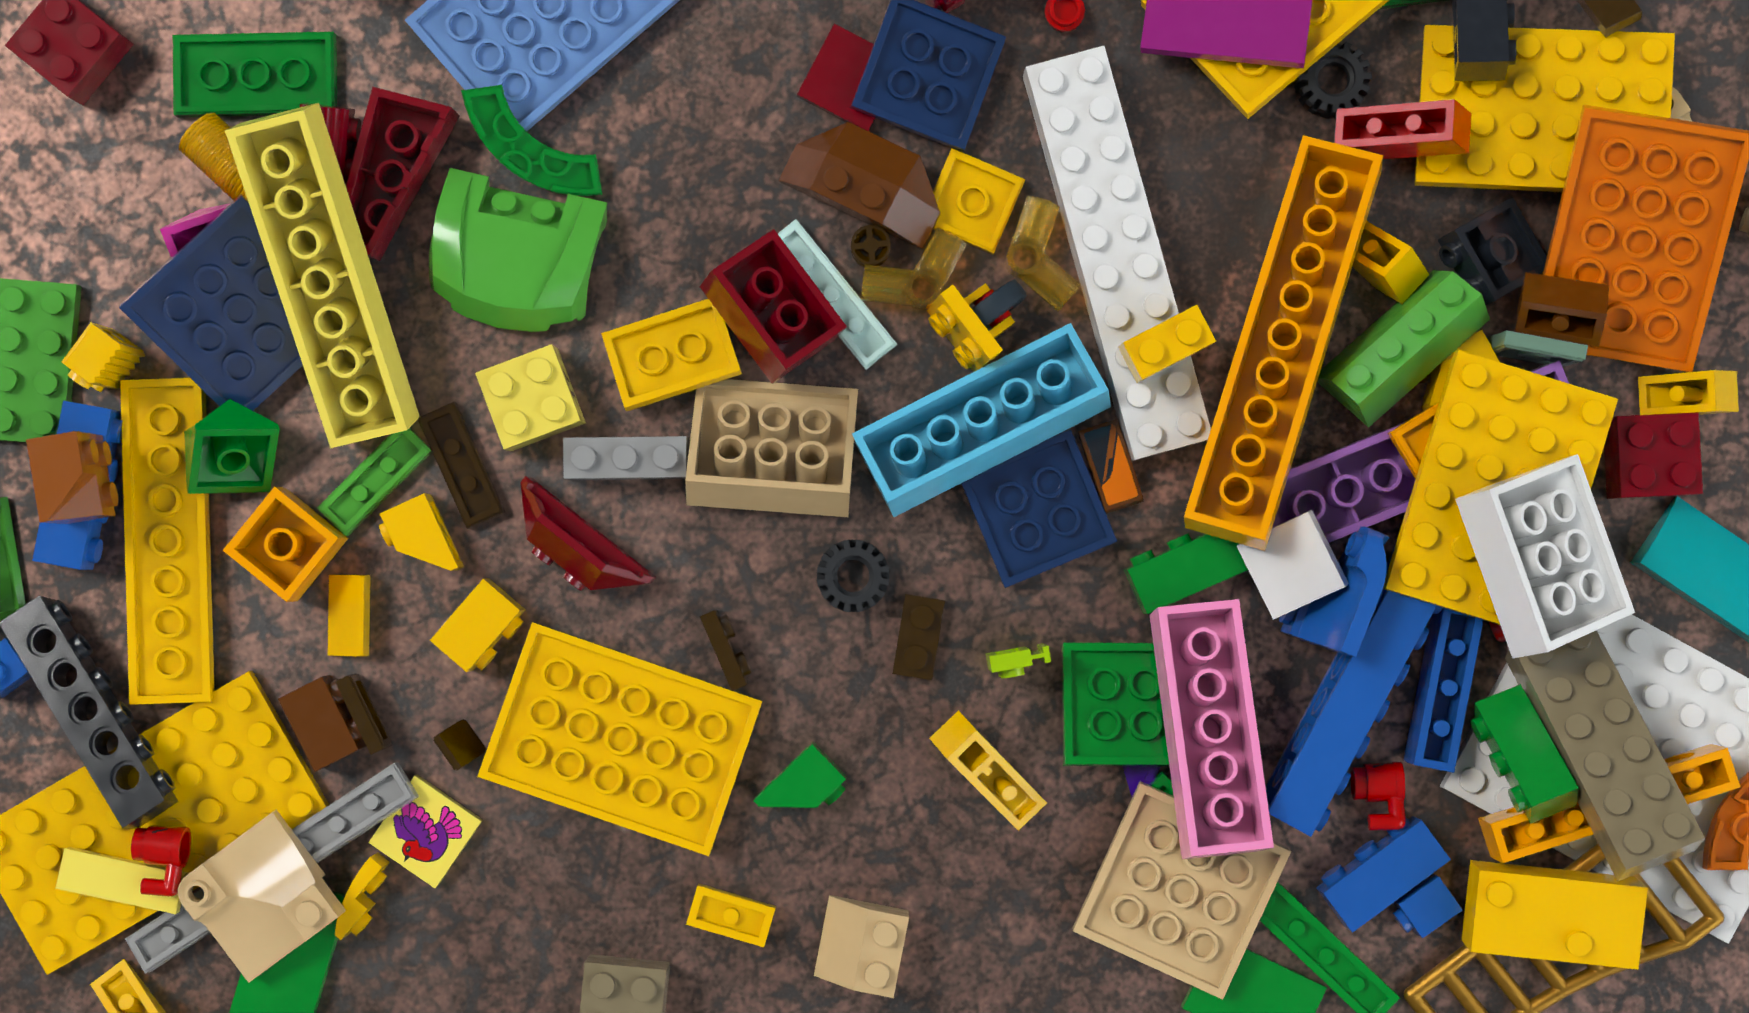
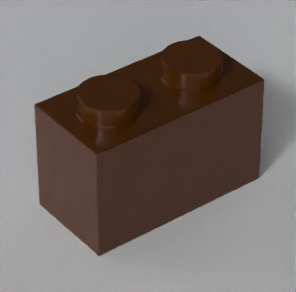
[1515,272,1609,347]
[278,675,367,772]

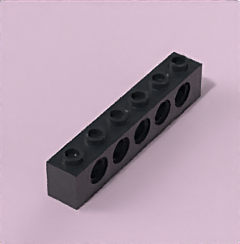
[0,595,179,829]

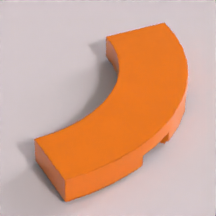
[1702,772,1749,870]

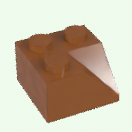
[26,431,118,524]

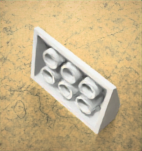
[1455,454,1635,659]

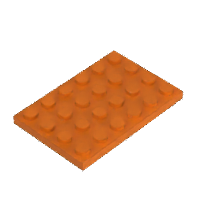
[1543,104,1749,372]

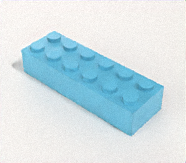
[852,323,1111,517]

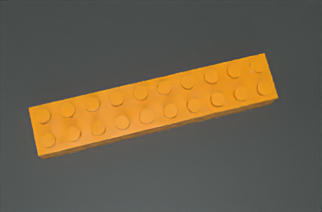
[1184,135,1383,551]

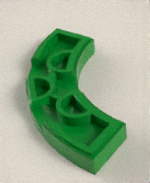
[461,85,602,196]

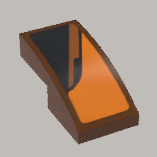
[1078,419,1144,514]

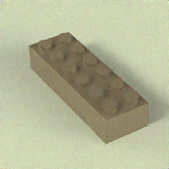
[1505,630,1705,881]

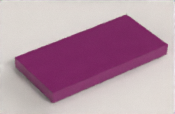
[1140,0,1312,69]

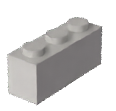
[563,436,690,480]

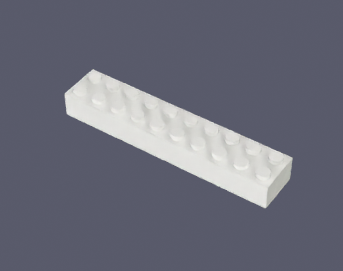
[1023,46,1211,461]

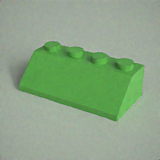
[1317,270,1490,428]

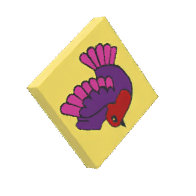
[368,775,483,888]

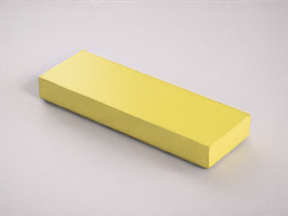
[55,847,188,914]

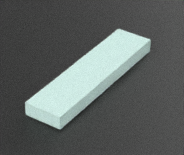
[778,219,897,370]

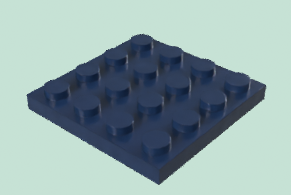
[119,194,303,411]

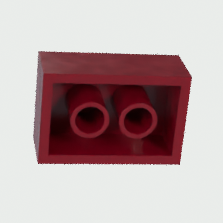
[699,229,847,384]

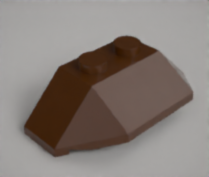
[779,122,940,250]

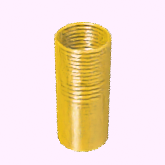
[179,113,248,200]

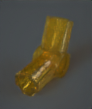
[1005,195,1081,312]
[861,228,967,310]

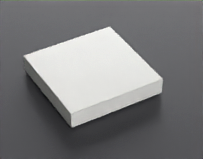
[1237,510,1349,620]

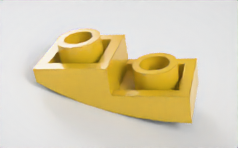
[335,852,390,940]

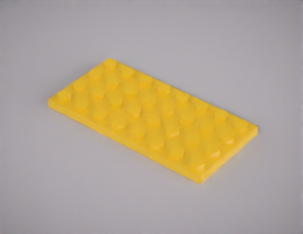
[0,671,329,975]

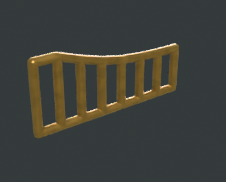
[1404,843,1724,1013]

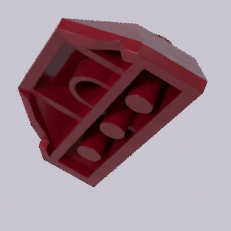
[520,476,656,591]

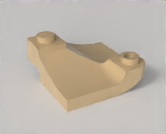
[178,809,346,983]

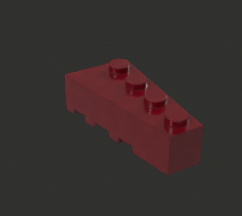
[346,86,460,261]

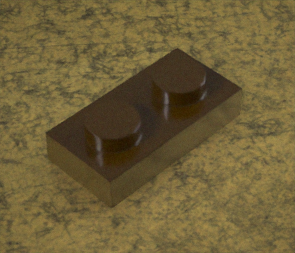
[892,594,945,680]
[699,609,752,691]

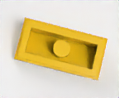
[328,575,370,657]

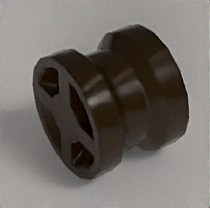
[851,225,891,269]

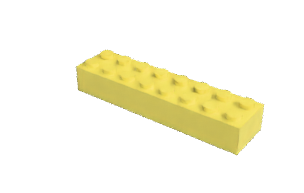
[225,103,420,448]

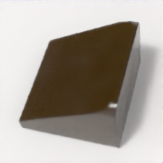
[433,719,486,771]

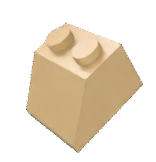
[814,895,909,998]

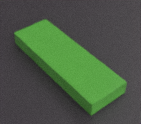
[317,428,432,536]

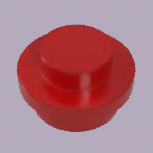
[1044,0,1085,32]

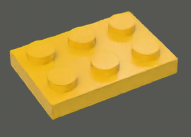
[601,299,742,411]

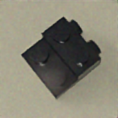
[1438,197,1547,305]

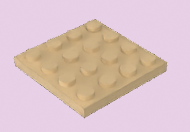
[1073,781,1291,1000]

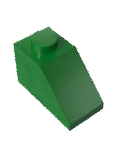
[753,741,847,808]

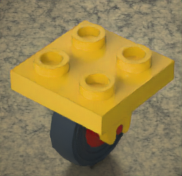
[927,279,1027,372]

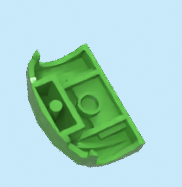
[429,168,607,332]

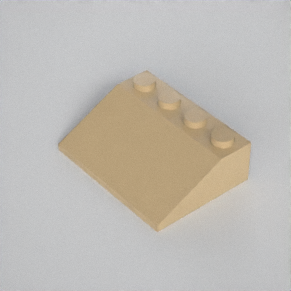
[685,379,858,517]

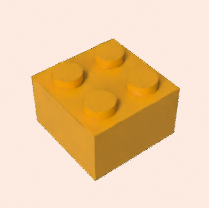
[223,486,349,602]

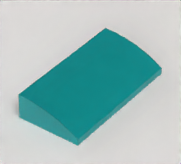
[1630,496,1749,643]

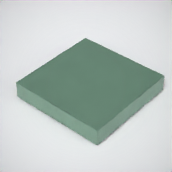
[1487,330,1588,367]

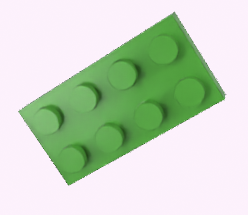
[0,278,82,443]

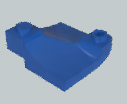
[1279,526,1389,657]

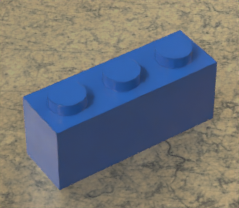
[1316,816,1451,933]

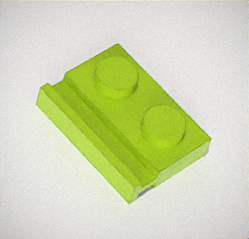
[985,643,1051,679]

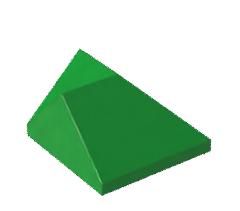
[184,399,280,494]

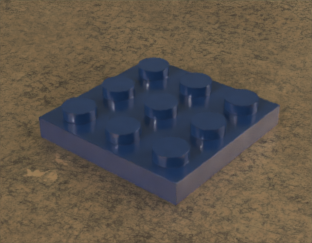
[850,0,1006,152]
[961,429,1117,588]

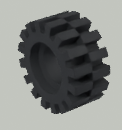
[1294,42,1372,118]
[817,539,889,612]

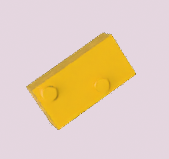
[1462,860,1648,970]

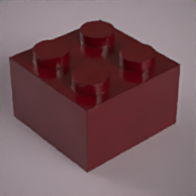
[5,0,134,106]
[1604,412,1703,499]

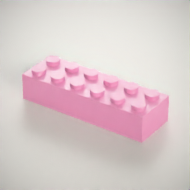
[1150,599,1274,860]

